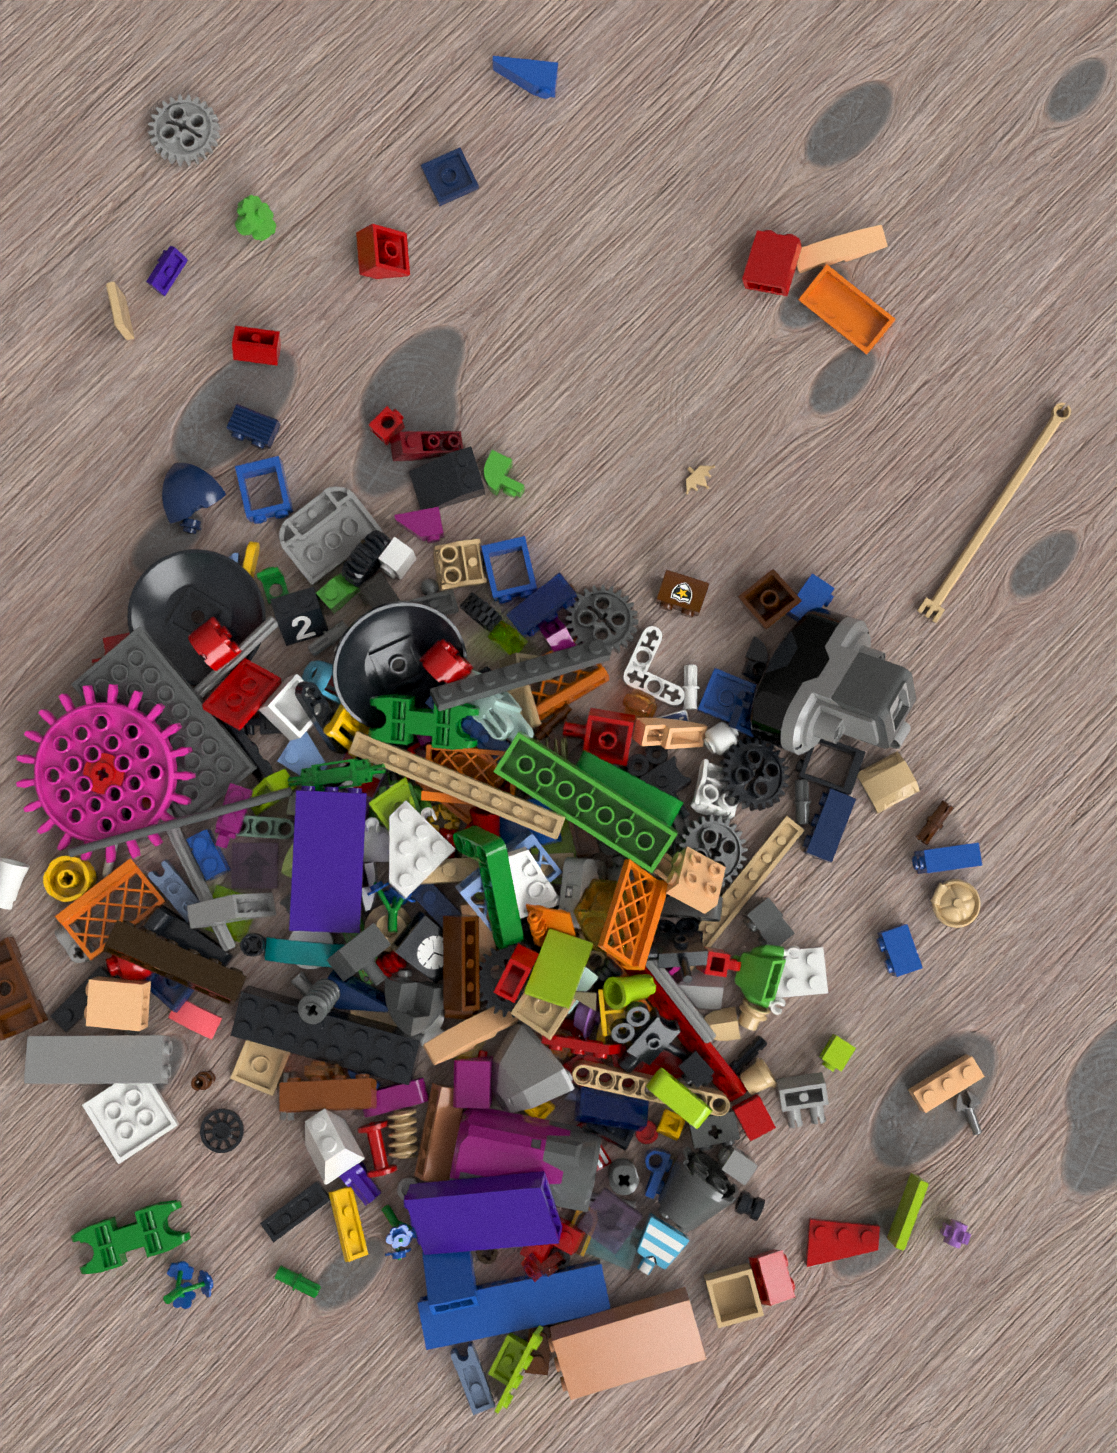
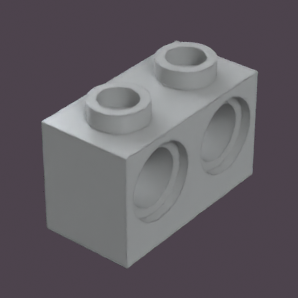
[717,1145,758,1185]

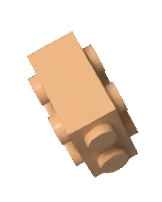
[666,846,726,914]

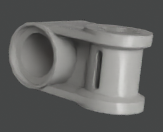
[55,920,95,963]

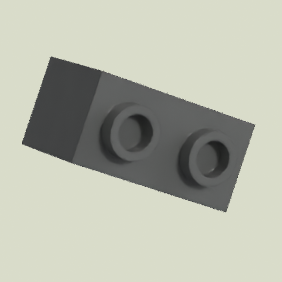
[688,1109,740,1151]

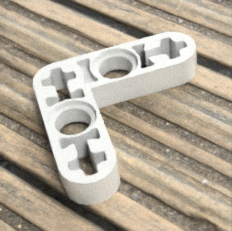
[623,626,685,707]

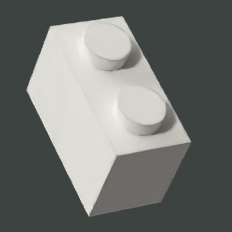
[378,537,416,580]

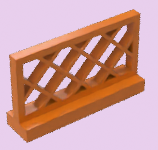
[531,638,609,721]
[421,744,516,805]
[55,858,166,961]
[598,859,668,970]

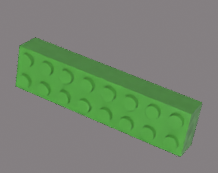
[493,731,678,873]

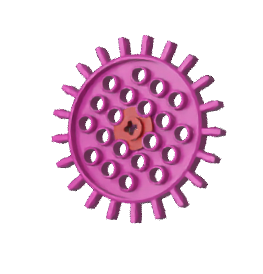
[16,684,196,863]

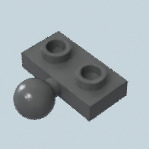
[410,578,459,615]

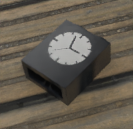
[391,910,443,984]

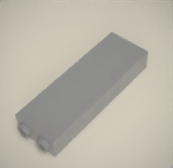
[24,1035,173,1084]

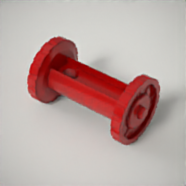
[357,1120,398,1178]

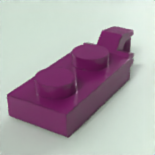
[215,783,253,848]

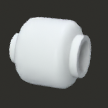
[703,722,739,755]

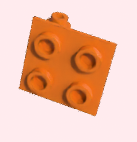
[526,904,576,947]

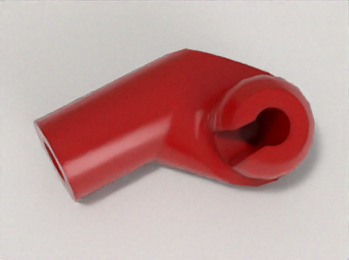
[559,1018,589,1041]

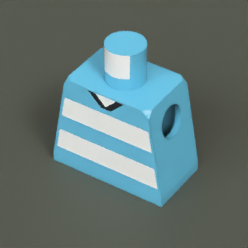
[636,1213,689,1275]

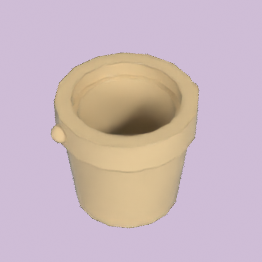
[740,1058,777,1095]

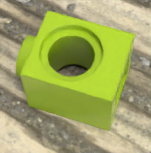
[819,1034,856,1072]

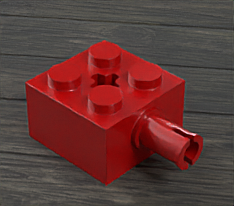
[563,708,635,766]

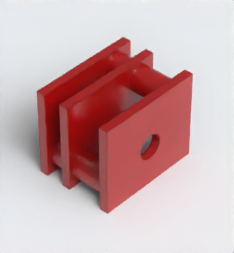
[732,1094,776,1142]

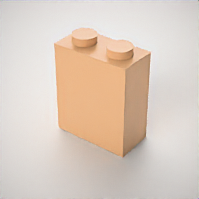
[84,976,151,1031]

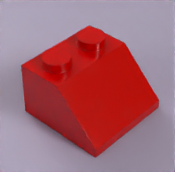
[356,223,410,279]

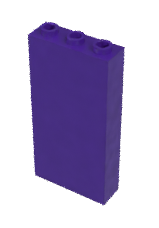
[289,786,367,933]
[404,1171,562,1255]

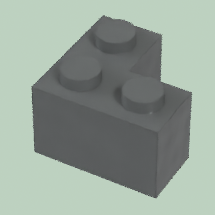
[742,897,795,946]

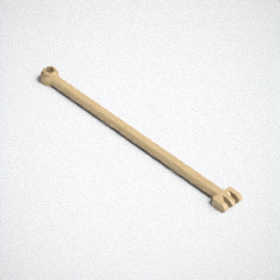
[917,403,1071,623]

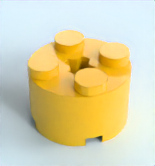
[43,856,97,902]

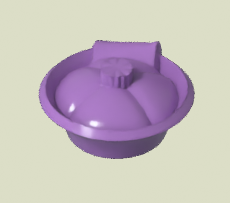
[573,992,601,1038]

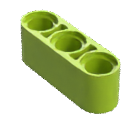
[646,1067,713,1129]

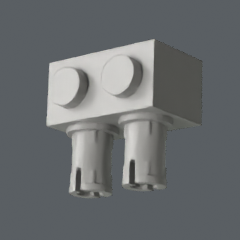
[776,1072,829,1128]

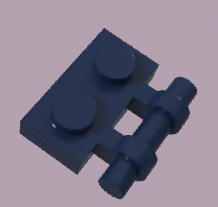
[729,690,770,741]

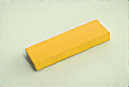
[328,1186,368,1262]

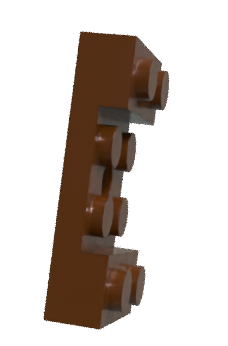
[0,936,49,1041]

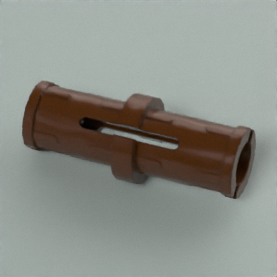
[916,800,954,846]
[191,1071,216,1091]

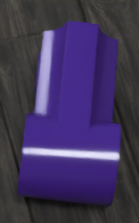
[339,1161,382,1206]

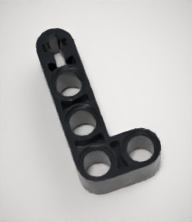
[142,905,234,967]

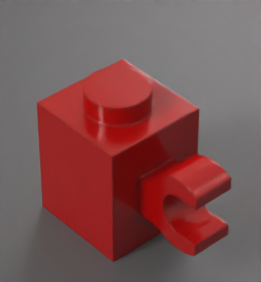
[696,947,741,977]

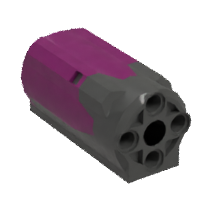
[449,1108,602,1212]

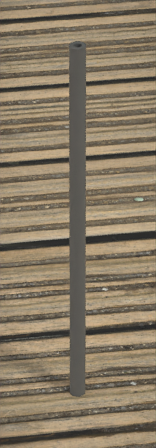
[68,787,293,857]

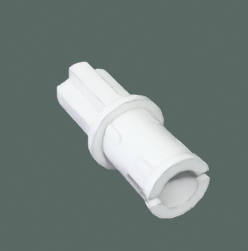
[682,664,700,710]

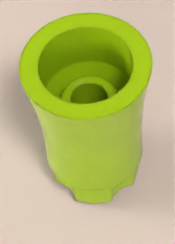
[603,974,656,1010]

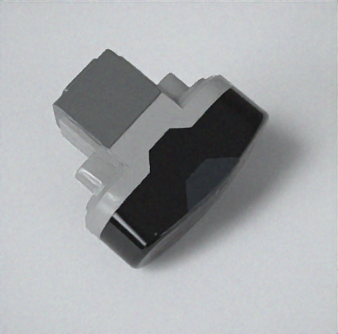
[750,607,916,755]

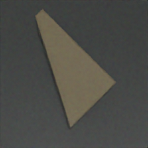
[574,991,597,1011]

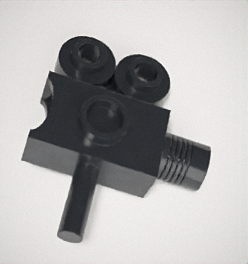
[626,745,691,820]
[647,918,708,983]
[610,1002,687,1073]

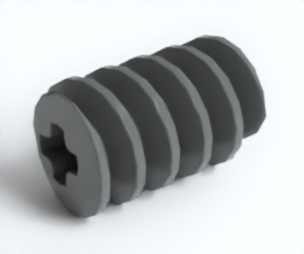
[298,979,340,1024]
[608,1158,639,1195]

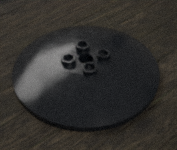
[127,549,266,685]
[332,601,467,728]

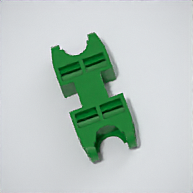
[368,694,480,750]
[71,1200,191,1274]

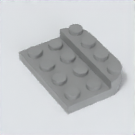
[279,486,383,585]

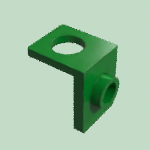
[256,567,289,604]

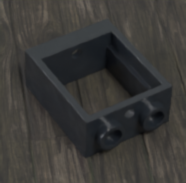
[795,739,866,796]

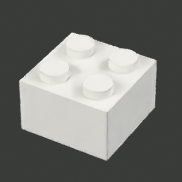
[259,674,321,741]

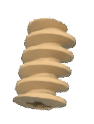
[387,1108,418,1159]

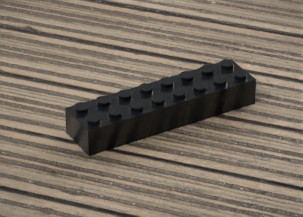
[231,986,425,1085]

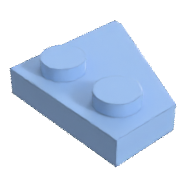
[277,731,328,775]

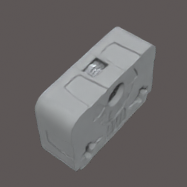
[559,857,607,930]

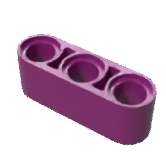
[362,1077,429,1118]

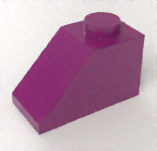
[394,507,445,543]
[535,613,576,653]

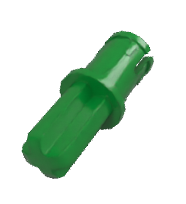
[274,1265,321,1298]

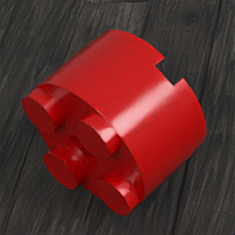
[188,617,242,671]
[419,639,474,684]

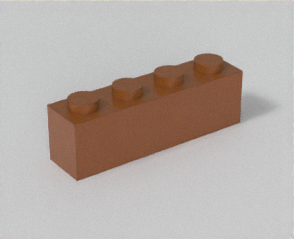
[279,1074,377,1113]

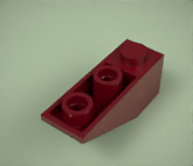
[390,431,463,461]

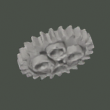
[148,94,221,166]

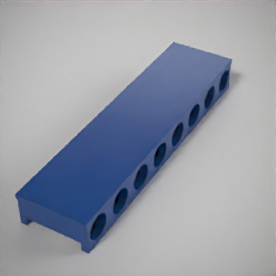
[417,1259,611,1350]

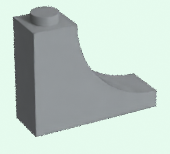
[187,893,276,929]

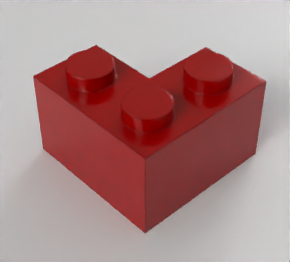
[520,1216,586,1265]

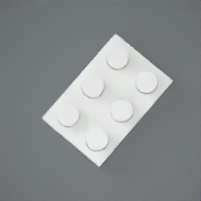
[775,947,828,998]

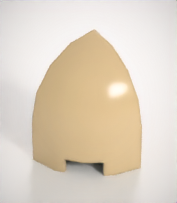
[704,1007,741,1041]

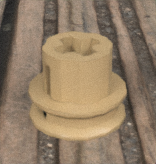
[738,997,770,1031]

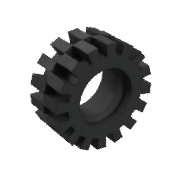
[460,592,502,632]

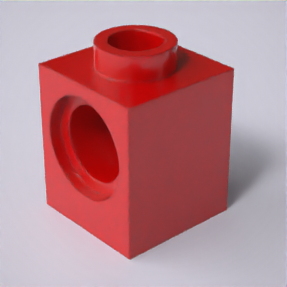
[369,406,405,446]

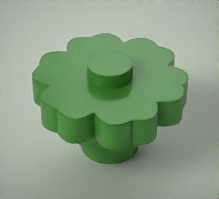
[235,195,276,241]

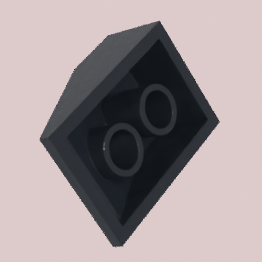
[409,446,486,510]

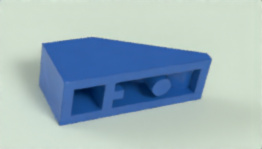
[492,56,558,99]

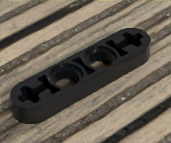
[295,681,351,754]

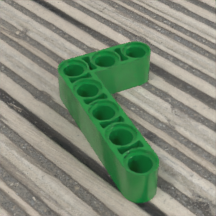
[453,825,523,949]

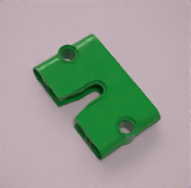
[552,750,684,826]

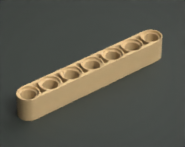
[572,1060,730,1116]

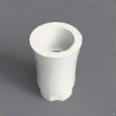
[0,858,30,910]

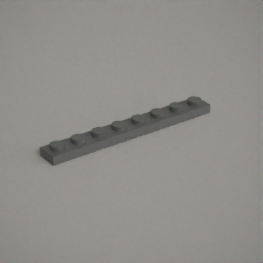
[430,639,610,711]

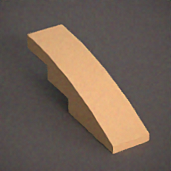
[797,225,888,274]
[423,1006,519,1065]

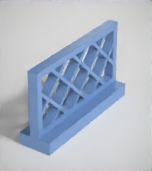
[455,828,563,931]

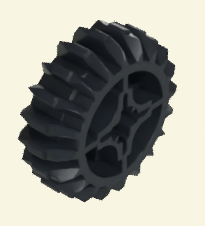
[342,530,392,587]

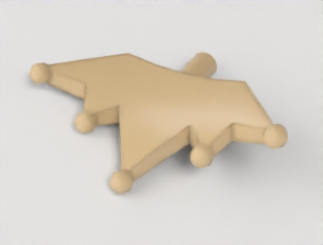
[686,465,715,495]

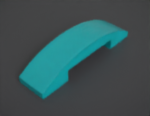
[265,937,346,967]

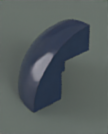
[162,463,226,524]

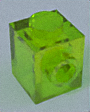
[487,620,528,655]

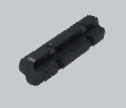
[729,1036,767,1075]

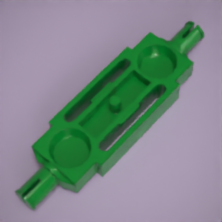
[288,758,386,791]

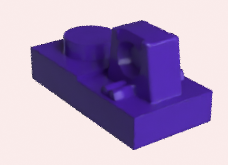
[146,245,188,296]

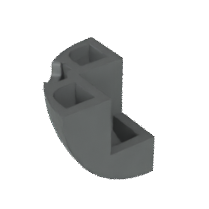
[385,977,443,1036]

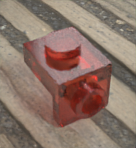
[521,1251,563,1282]

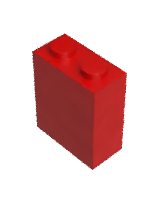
[742,230,802,296]

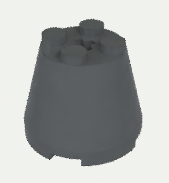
[658,1147,739,1234]

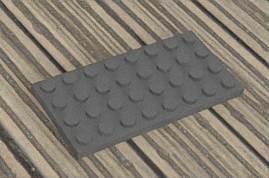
[71,626,257,817]

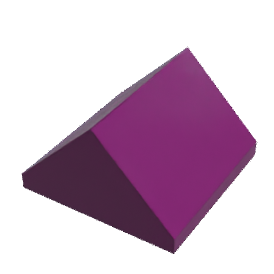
[453,1056,493,1109]

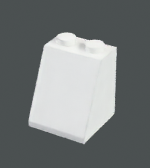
[305,1109,365,1185]

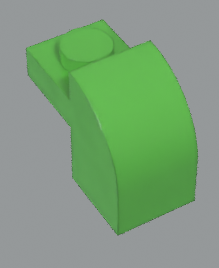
[484,450,525,498]

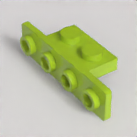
[488,1325,543,1414]

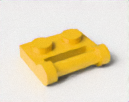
[323,703,370,758]

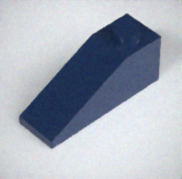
[327,969,388,1012]

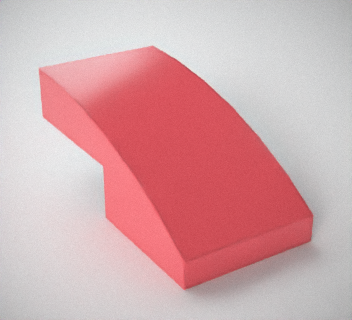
[168,1000,222,1039]

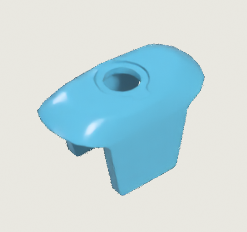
[302,660,341,704]

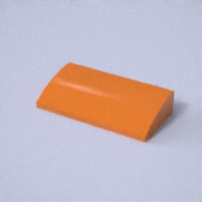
[798,264,896,355]

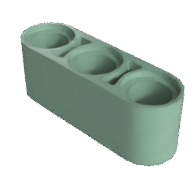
[237,816,295,840]

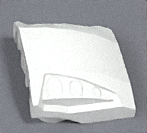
[690,759,742,819]

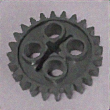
[565,584,638,656]
[676,815,748,887]

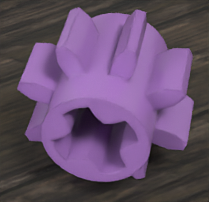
[940,1219,971,1249]

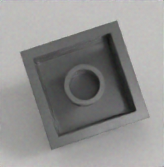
[327,923,391,986]

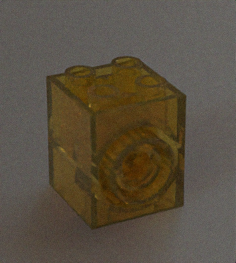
[573,879,640,953]

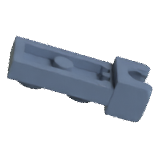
[148,859,200,922]
[450,1342,496,1415]

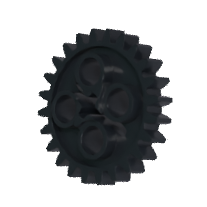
[718,737,790,811]
[479,942,537,1018]

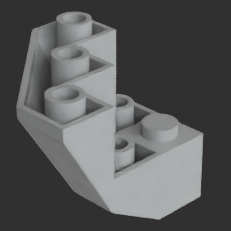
[492,1021,575,1113]

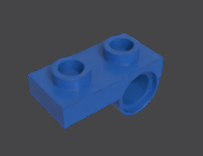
[644,1148,673,1199]

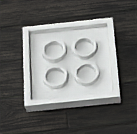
[82,1084,179,1164]

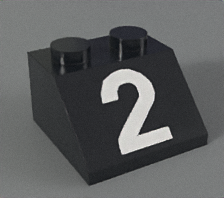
[270,587,329,646]

